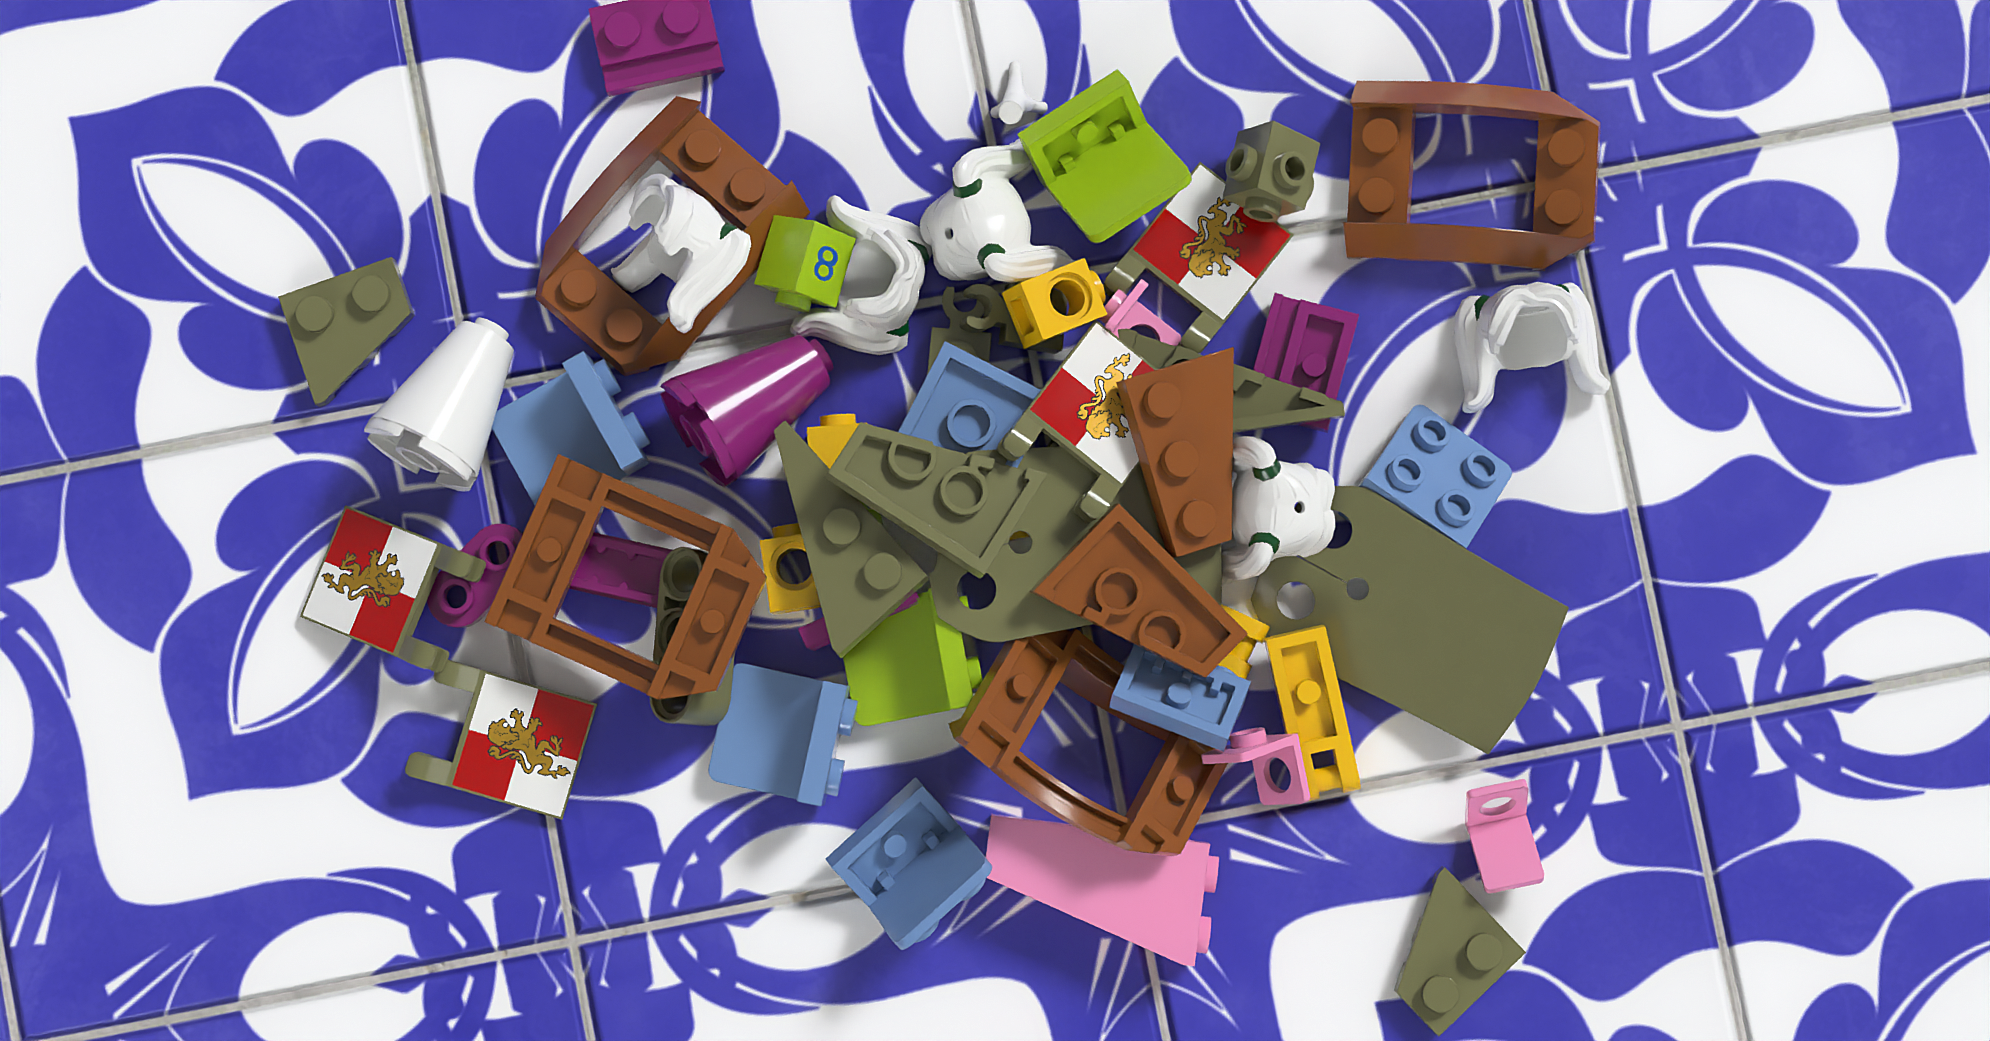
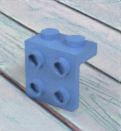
[492,351,651,505]
[1337,405,1512,548]
[708,663,858,806]
[825,777,992,950]

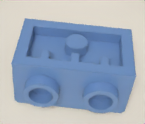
[1109,644,1251,752]

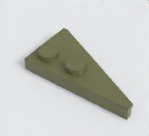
[774,421,929,658]

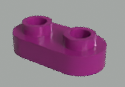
[427,523,523,628]

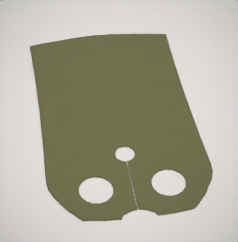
[929,446,1222,642]
[1250,486,1569,754]

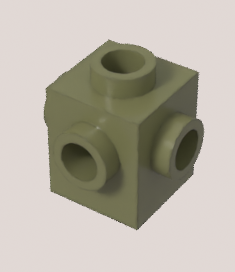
[1222,120,1320,222]

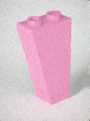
[986,814,1219,966]

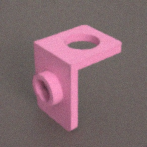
[1099,279,1181,346]
[1201,728,1310,805]
[1465,779,1544,893]

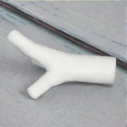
[990,61,1048,124]

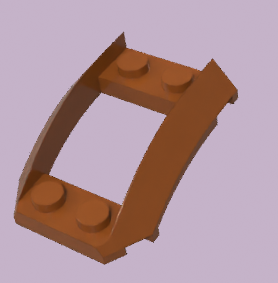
[1343,81,1601,271]
[535,96,810,376]
[484,454,767,700]
[948,628,1228,856]

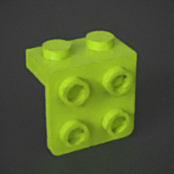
[1017,69,1192,243]
[843,588,983,726]

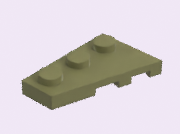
[824,422,1048,579]

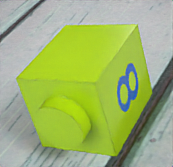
[754,215,856,313]

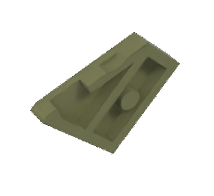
[278,257,415,407]
[1394,866,1526,1037]

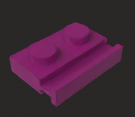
[588,0,725,97]
[1253,292,1359,433]

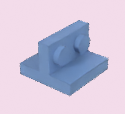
[898,341,1040,468]

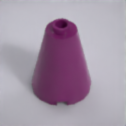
[660,335,833,488]

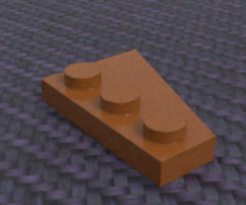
[1116,347,1234,558]
[1029,503,1248,677]

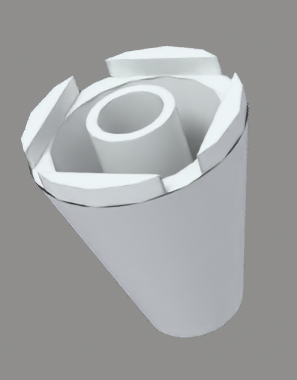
[364,317,514,491]

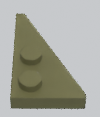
[1118,328,1345,433]

